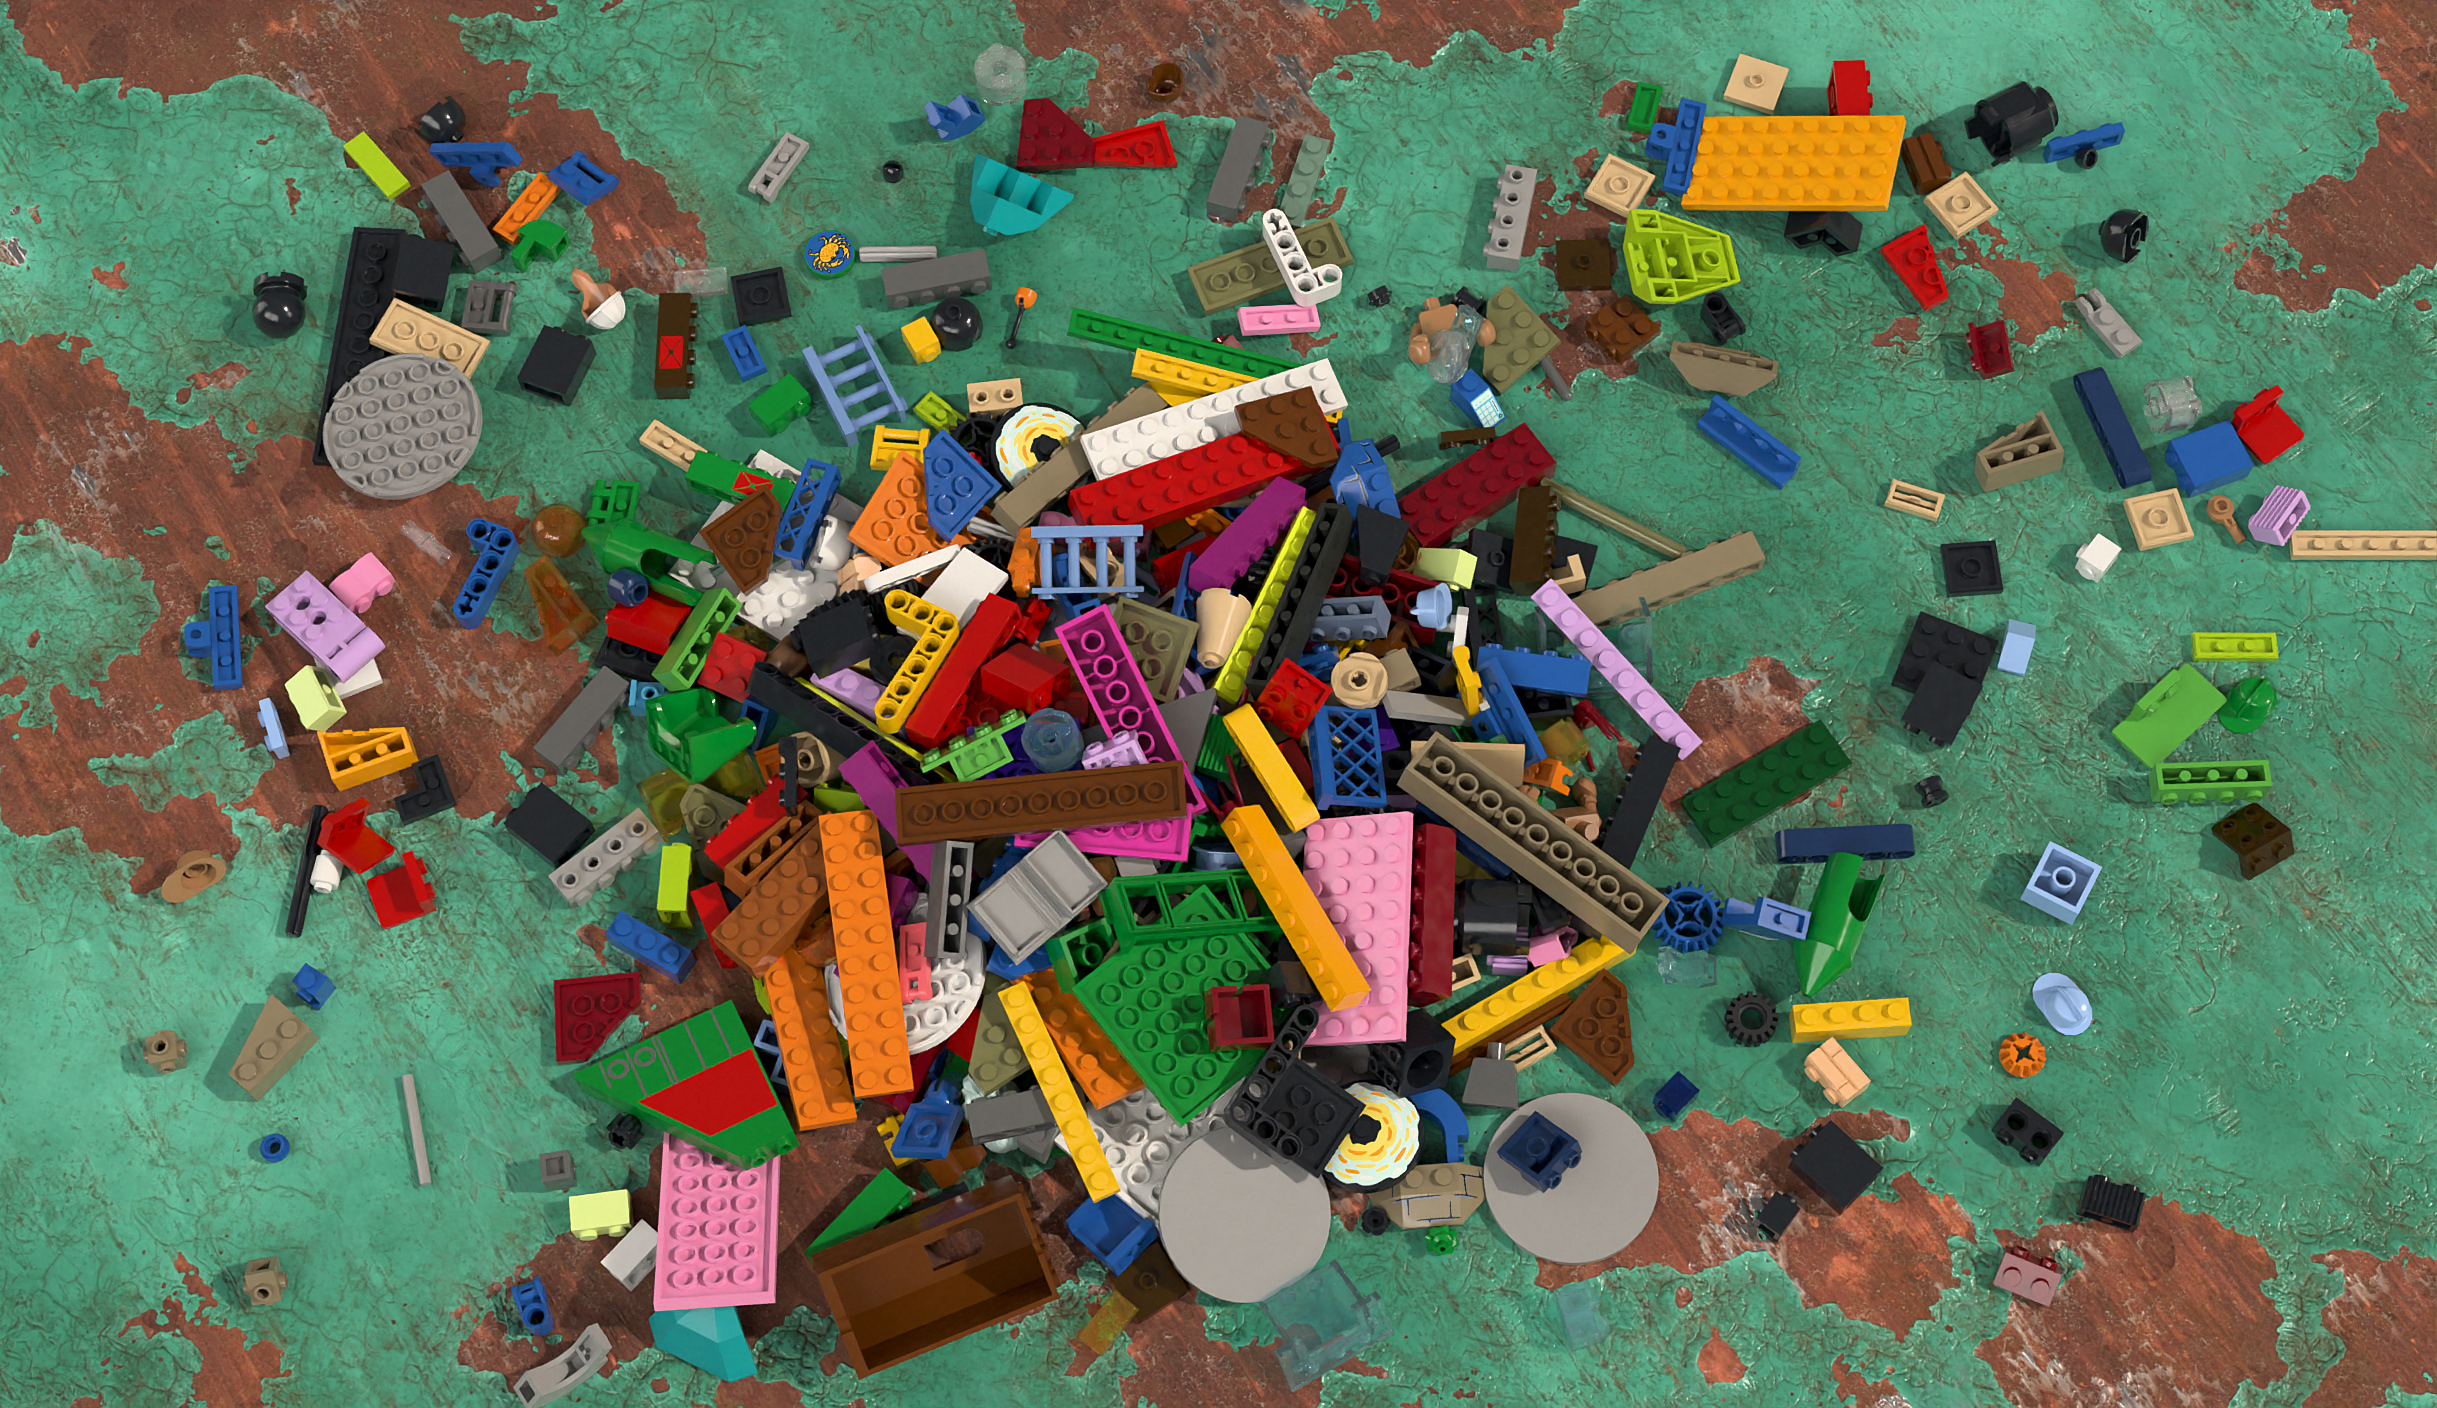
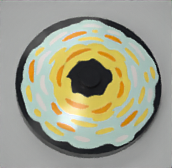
[988,402,1093,507]
[1321,1079,1425,1194]

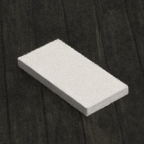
[896,547,1009,652]

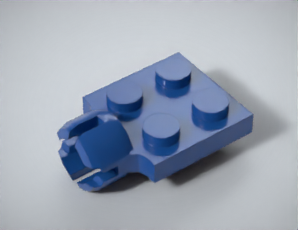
[890,1079,965,1160]

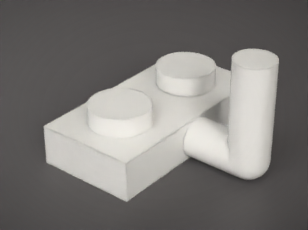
[1437,606,1469,668]

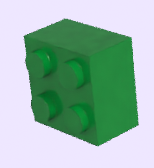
[1044,917,1115,993]

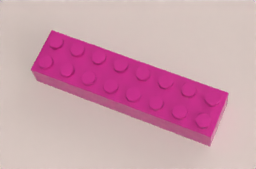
[1055,603,1209,819]

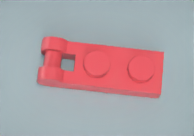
[899,922,933,1004]

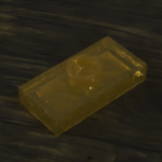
[1078,1290,1139,1356]

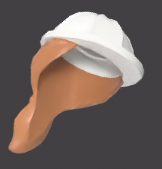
[572,268,625,329]

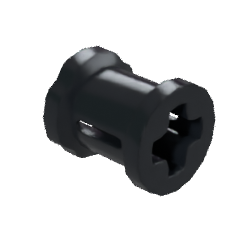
[1451,286,1486,318]

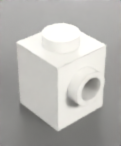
[2075,533,2121,583]

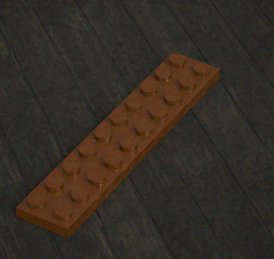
[894,760,1188,847]

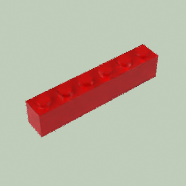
[905,592,1023,750]

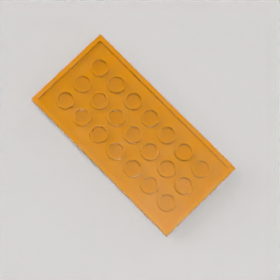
[1681,115,1906,211]

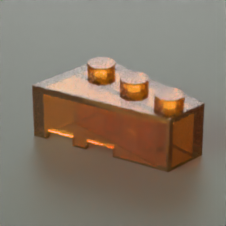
[524,554,600,657]

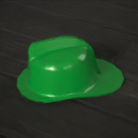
[2218,677,2277,734]

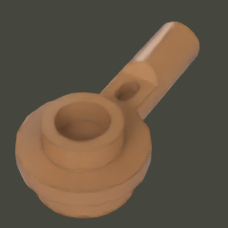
[2206,495,2246,545]

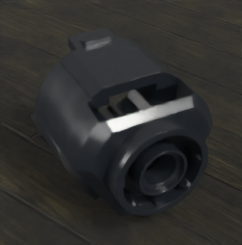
[1964,81,2059,167]
[1453,879,1532,956]

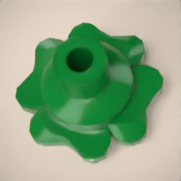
[1424,1224,1460,1256]

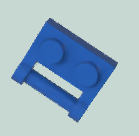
[548,151,619,206]

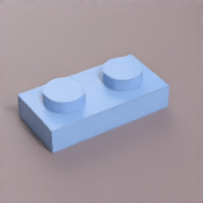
[257,698,290,759]

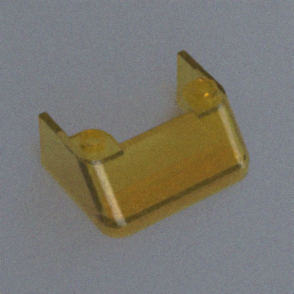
[636,749,765,844]

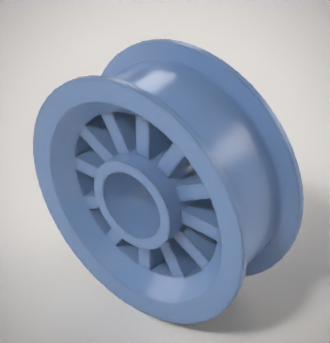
[1191,842,1246,872]

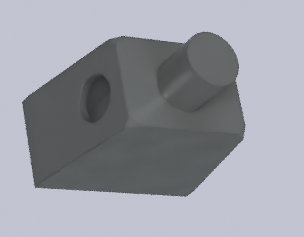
[1462,1042,1520,1111]

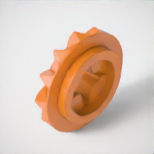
[1999,1032,2046,1078]

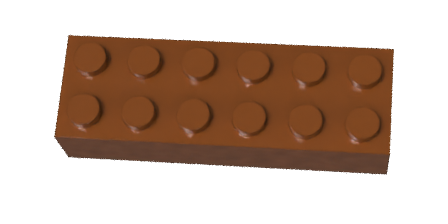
[711,811,832,981]

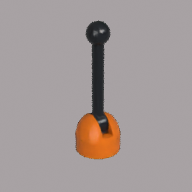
[1006,287,1037,349]

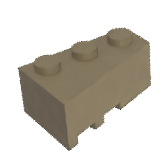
[229,994,319,1102]

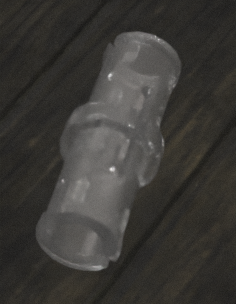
[400,520,452,565]

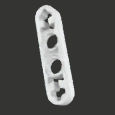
[863,544,961,594]

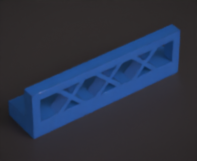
[1697,394,1802,490]
[773,458,842,572]

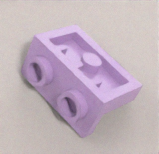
[1082,730,1148,770]

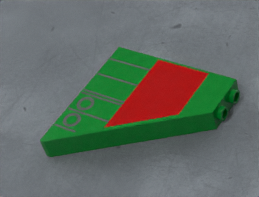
[573,1000,800,1171]

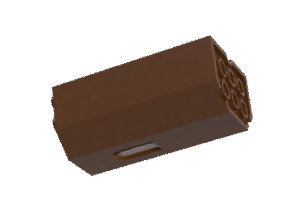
[811,1175,1061,1380]

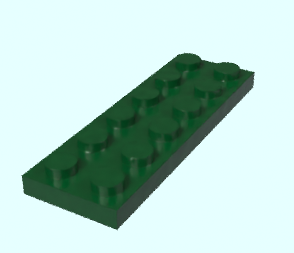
[1680,719,1852,849]

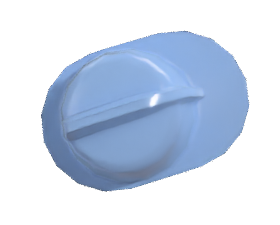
[1410,583,1452,631]
[2032,973,2092,1035]

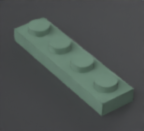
[1280,134,1330,230]

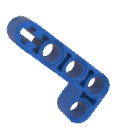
[453,518,520,630]

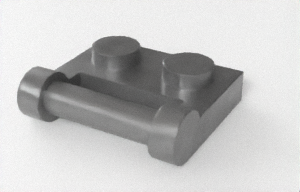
[461,280,518,337]

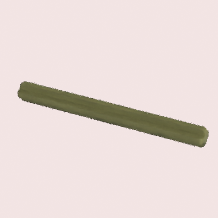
[1539,477,1686,560]

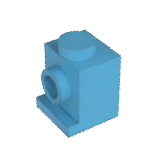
[629,680,672,716]

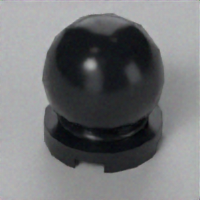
[252,272,307,339]

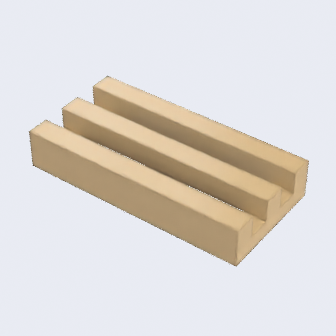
[1884,479,1945,522]
[1504,1025,1557,1073]

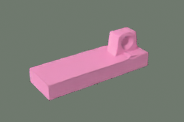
[1237,304,1321,336]

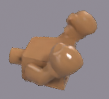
[1408,297,1496,365]
[1517,777,1602,842]

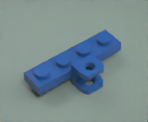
[1645,98,1707,196]
[428,141,522,187]
[184,585,243,691]
[1471,656,1548,769]

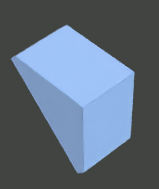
[1997,619,2036,676]

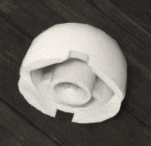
[811,515,858,571]

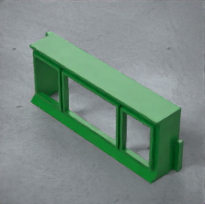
[1098,869,1284,954]

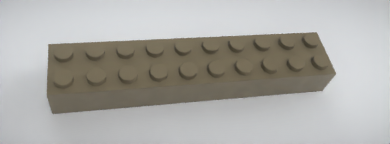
[1397,731,1670,955]

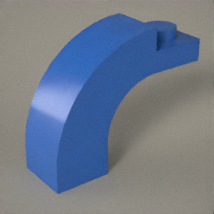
[1052,552,1101,622]
[1409,1089,1469,1163]

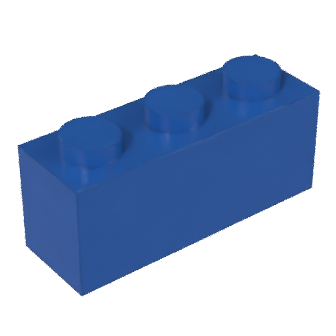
[605,911,697,985]

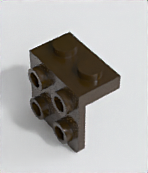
[2211,803,2295,881]

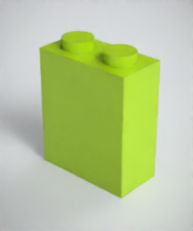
[657,843,699,929]

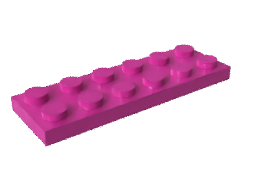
[1014,803,1193,863]

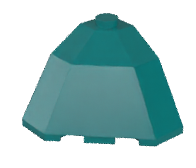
[970,153,1074,236]
[649,1306,758,1383]

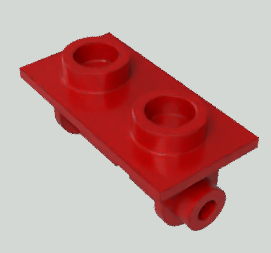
[1007,594,1053,648]

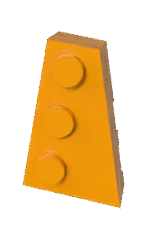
[317,727,419,791]

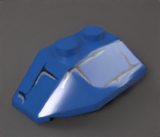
[1329,438,1401,540]

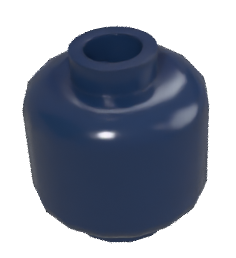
[607,568,648,608]

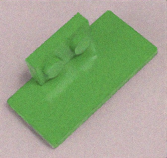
[2111,663,2227,770]
[920,709,1026,782]

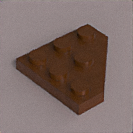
[1234,386,1339,469]
[699,484,783,597]
[1549,968,1634,1088]

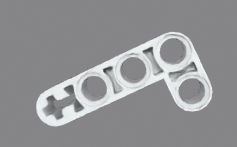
[1263,209,1342,307]

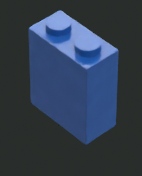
[2165,420,2254,498]

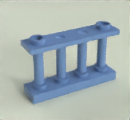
[802,325,908,447]
[1031,525,1144,599]

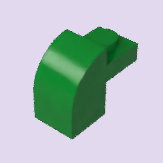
[510,220,571,273]

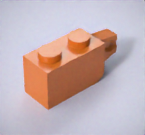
[1007,527,1056,598]

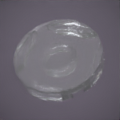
[1427,330,1469,384]

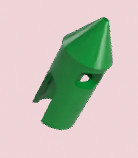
[581,517,717,606]
[1792,852,1885,998]

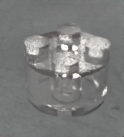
[974,43,1027,106]
[2143,376,2202,434]

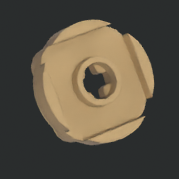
[1331,652,1388,709]

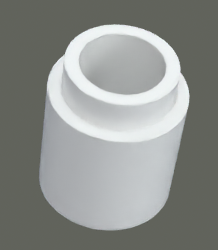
[310,850,344,893]

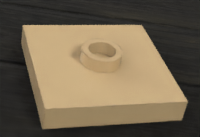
[1723,54,1789,115]
[1584,153,1655,218]
[1923,172,1999,239]
[2123,488,2194,551]

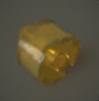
[1538,717,1591,767]

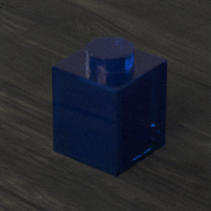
[1652,1071,1700,1122]

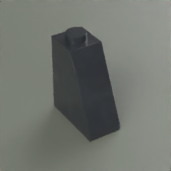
[1355,504,1410,589]

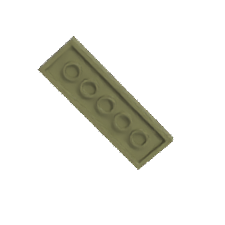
[1187,217,1353,316]

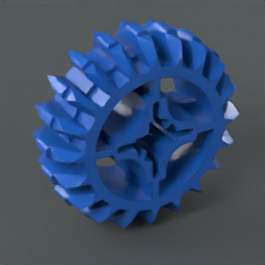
[1650,880,1725,957]

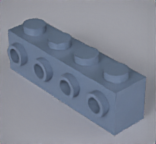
[1307,596,1391,642]

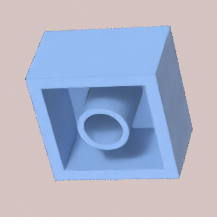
[2020,841,2102,925]

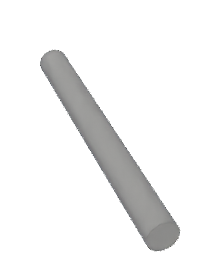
[401,1074,432,1186]

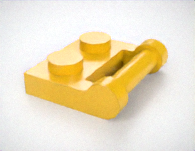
[870,425,930,471]
[1453,645,1483,718]

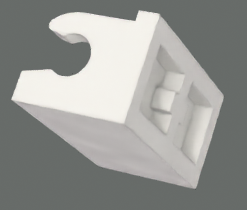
[601,1219,658,1291]

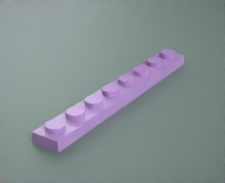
[1530,579,1703,761]

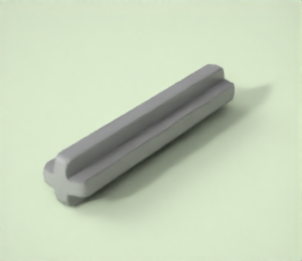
[859,245,937,262]

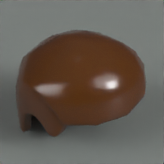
[1146,63,1185,103]

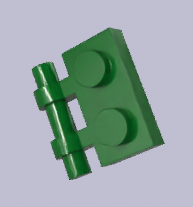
[586,479,641,526]

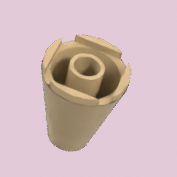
[1196,588,1252,669]

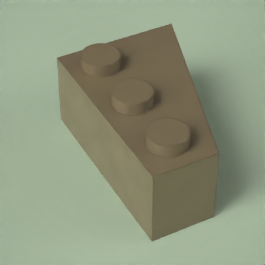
[1974,410,2064,493]

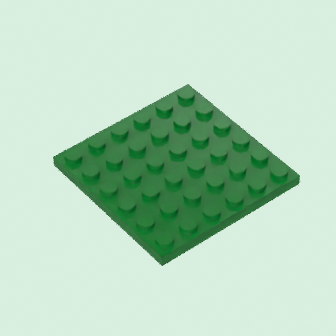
[1070,884,1308,1128]

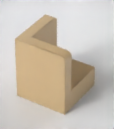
[1553,554,1586,594]

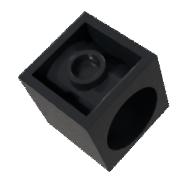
[1367,1008,1456,1099]

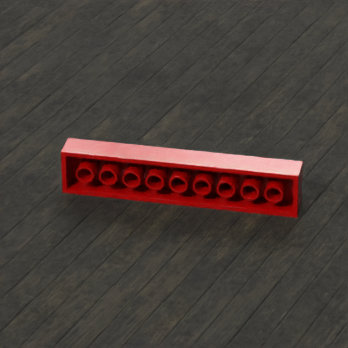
[1067,405,1341,551]

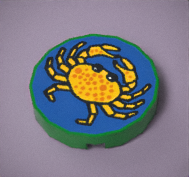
[803,230,856,280]

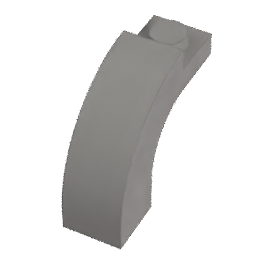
[513,1323,612,1408]

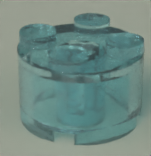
[1021,708,1084,773]

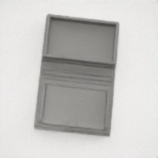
[966,831,1109,966]

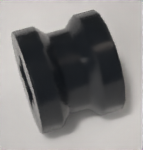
[1915,775,1949,808]

